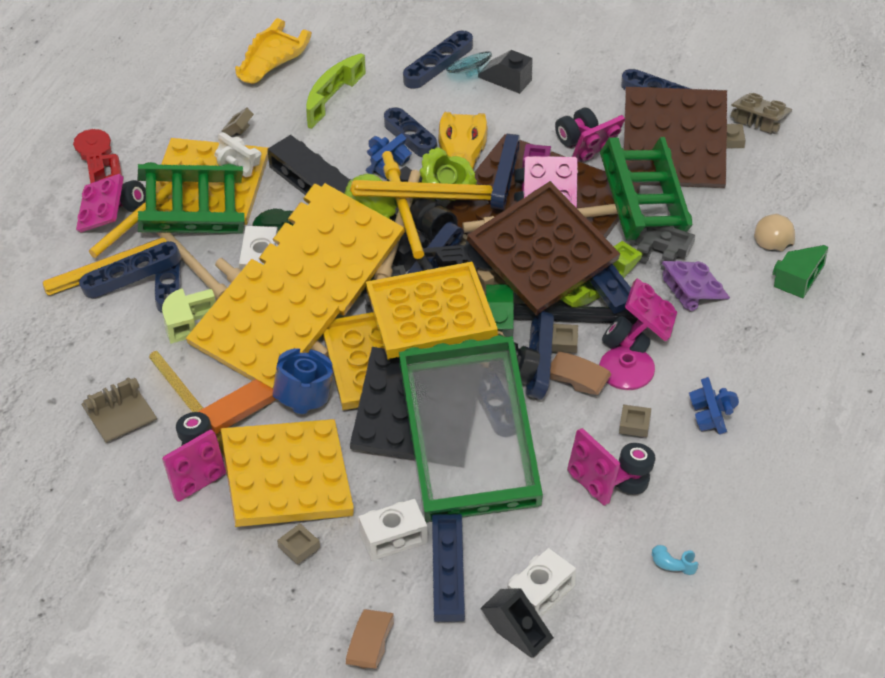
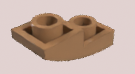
[550,351,611,395]
[346,609,394,669]

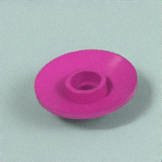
[599,346,655,390]

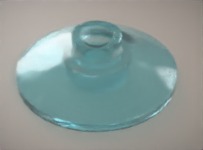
[446,51,492,77]

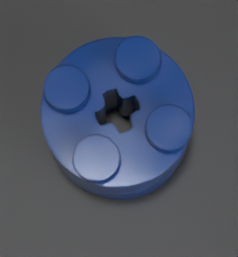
[272,348,333,414]

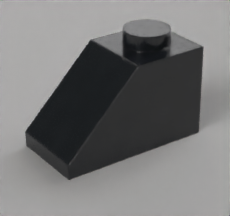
[478,50,533,94]
[480,588,554,657]

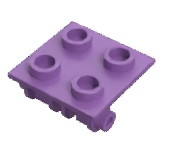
[662,261,730,311]

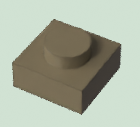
[222,108,254,137]
[727,124,746,148]
[552,324,578,353]
[619,404,652,437]
[277,523,320,565]

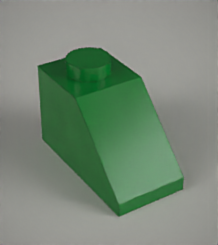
[772,245,828,299]
[486,285,514,337]

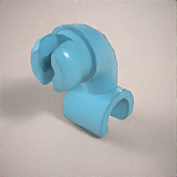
[652,545,699,575]

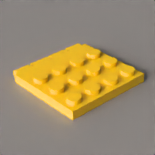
[259,183,405,316]

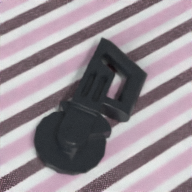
[415,241,494,272]

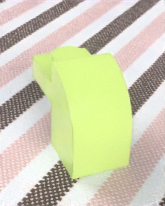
[162,288,215,344]

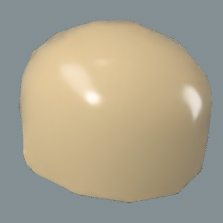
[754,214,795,252]

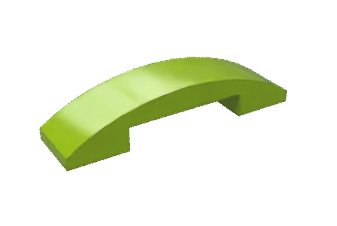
[306,53,366,129]
[561,241,642,307]

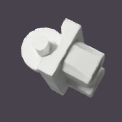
[215,132,261,177]

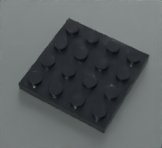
[350,347,483,468]

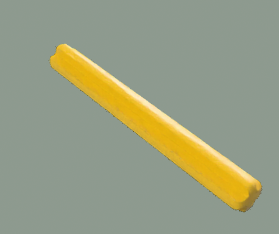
[42,237,167,295]

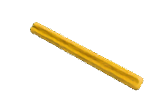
[350,180,492,201]

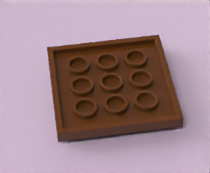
[624,87,727,188]
[467,181,620,315]

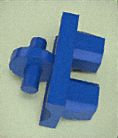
[366,133,412,179]
[689,377,739,434]

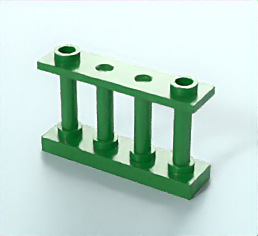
[600,137,693,241]
[137,162,245,234]

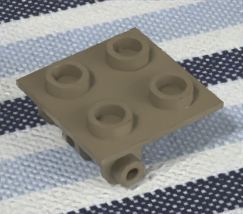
[730,93,792,134]
[81,377,157,443]

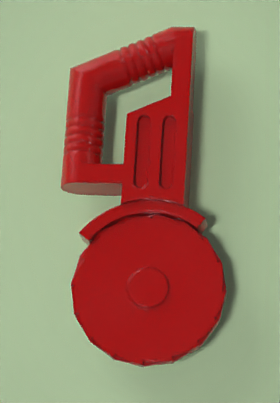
[73,129,122,184]

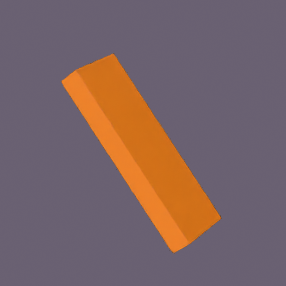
[198,379,277,434]

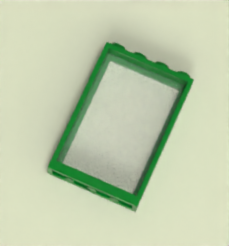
[399,335,543,523]

